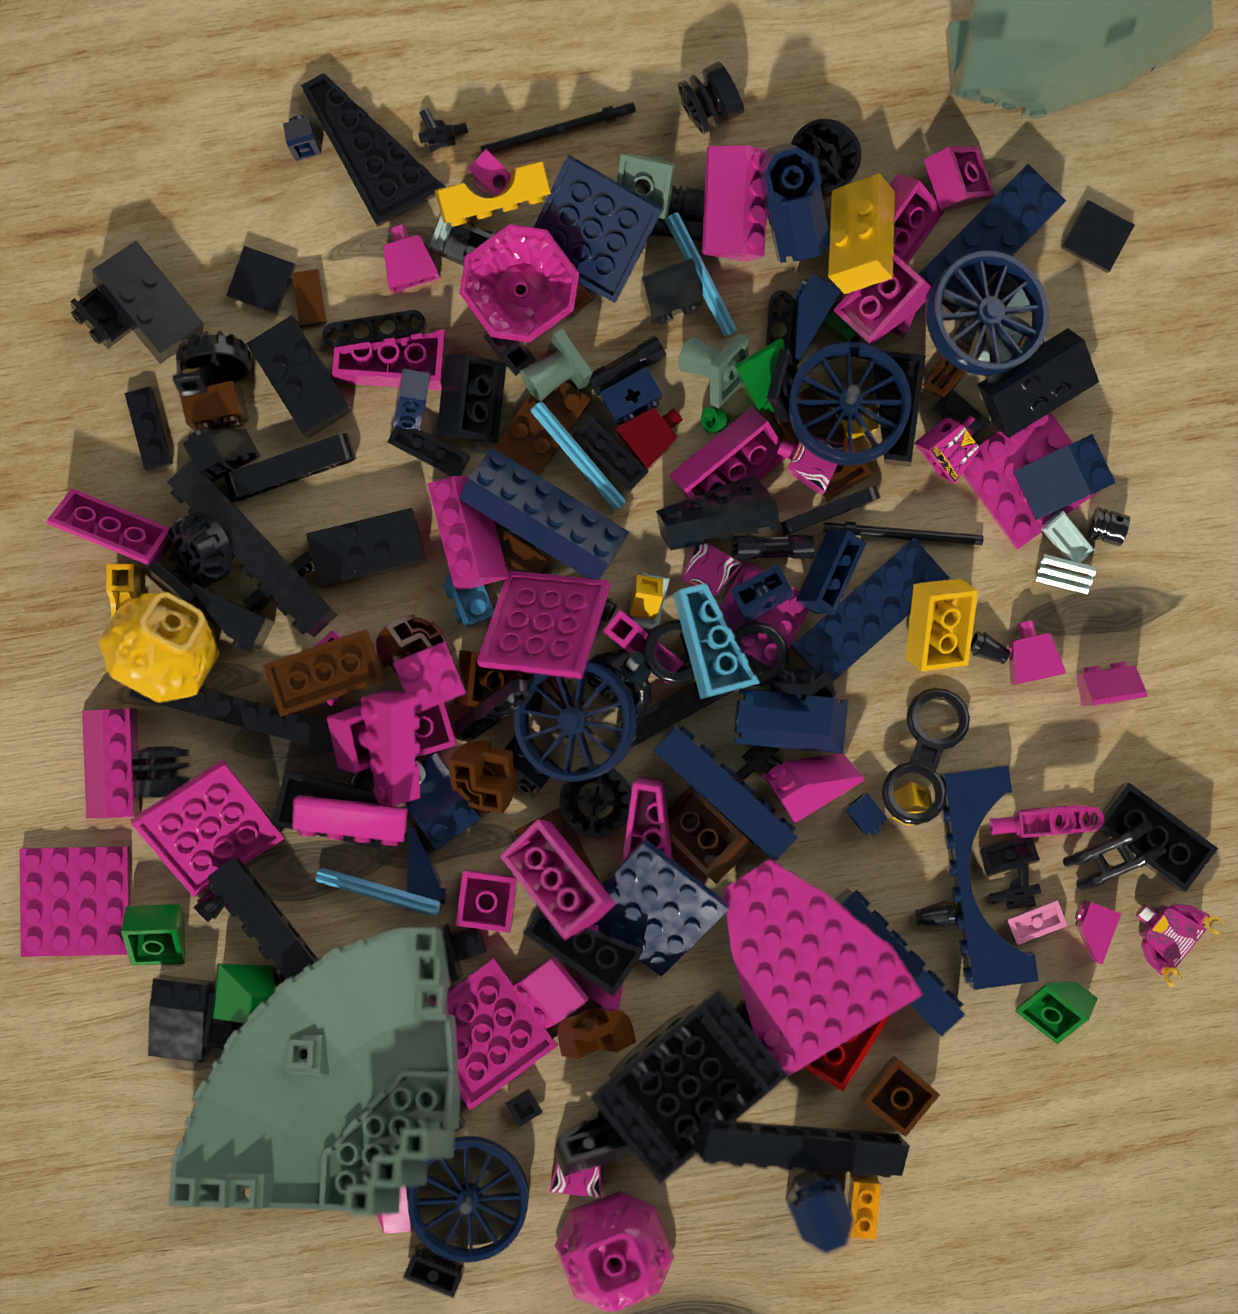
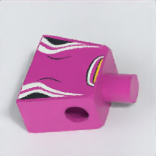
[777,436,846,495]
[682,543,742,598]
[550,1162,602,1198]

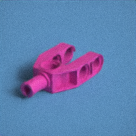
[989,805,1104,838]

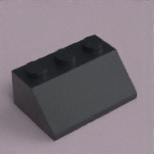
[436,353,506,443]

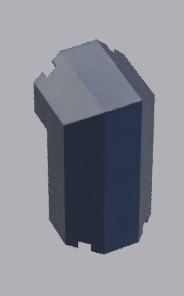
[758,143,830,263]
[734,689,848,754]
[785,1170,854,1254]

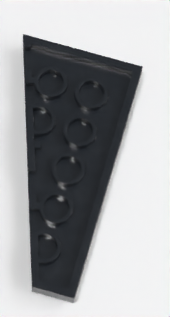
[301,73,446,227]

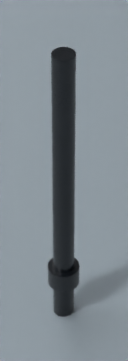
[480,102,636,154]
[822,521,984,546]

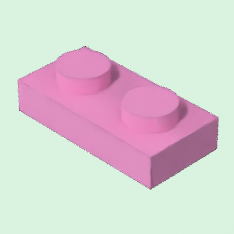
[1006,900,1068,945]

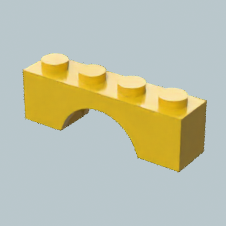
[434,161,551,227]
[105,564,141,673]

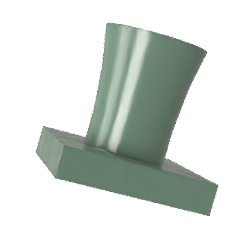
[617,152,676,219]
[520,329,593,402]
[678,333,749,408]

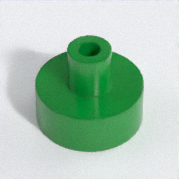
[701,406,729,434]

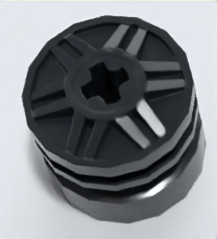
[677,61,744,135]
[131,746,191,799]

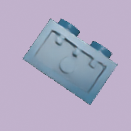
[443,574,494,627]

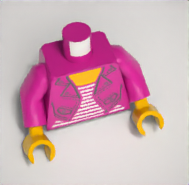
[1135,903,1225,987]

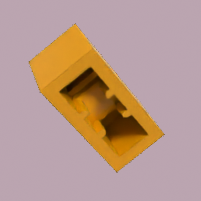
[848,1175,881,1239]

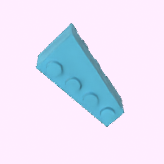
[673,584,759,699]

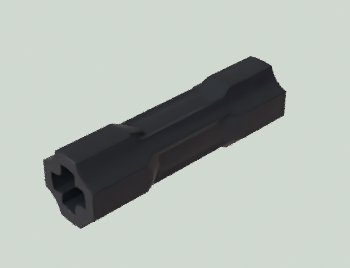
[589,335,667,397]
[731,535,815,560]

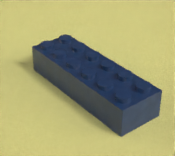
[918,164,1066,321]
[459,448,629,579]
[790,538,950,682]
[653,726,798,861]
[835,888,966,1037]

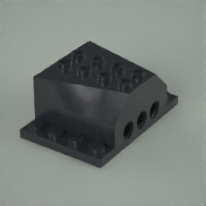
[589,989,788,1184]

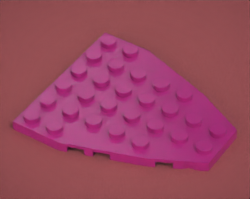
[724,859,923,1076]

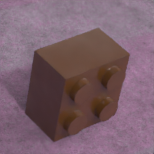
[180,381,249,432]
[859,1055,940,1137]

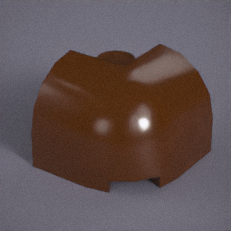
[376,614,456,679]
[449,740,518,814]
[557,1006,636,1059]

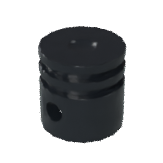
[669,185,705,221]
[1088,507,1130,547]

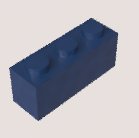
[796,530,866,615]

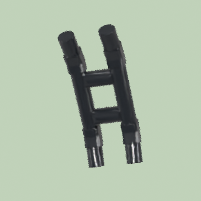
[1063,820,1166,890]

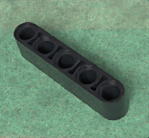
[224,433,357,502]

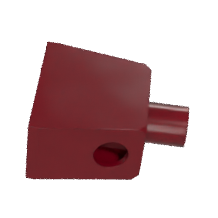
[616,408,683,471]

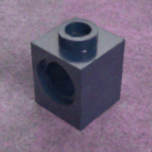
[843,792,888,836]

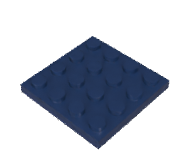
[533,155,664,303]
[592,838,730,977]

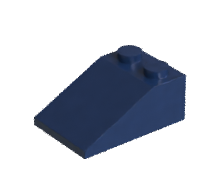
[792,274,841,366]
[1013,434,1116,520]
[405,752,483,850]

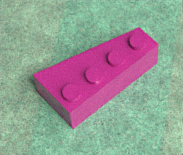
[332,329,446,390]
[361,690,420,807]
[622,776,673,862]

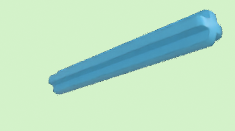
[665,213,737,337]
[531,401,625,510]
[316,868,441,916]

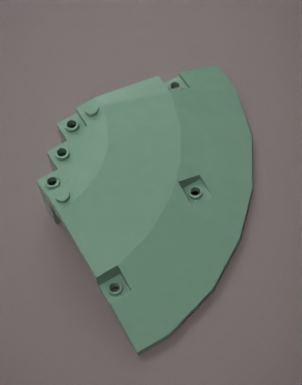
[946,0,1213,119]
[169,928,460,1216]

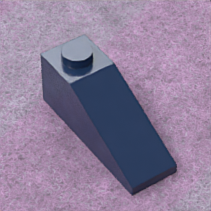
[406,827,446,910]

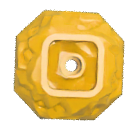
[98,592,219,703]

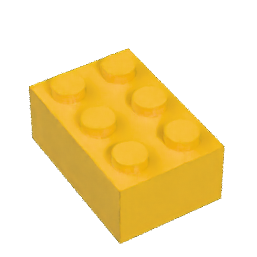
[905,579,978,672]

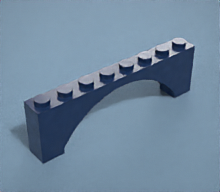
[940,765,1039,990]

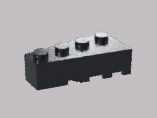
[873,350,926,467]
[656,474,780,551]
[523,910,645,996]

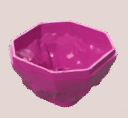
[459,224,579,343]
[554,1191,675,1312]

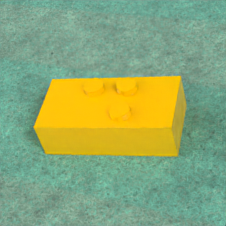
[828,173,895,294]

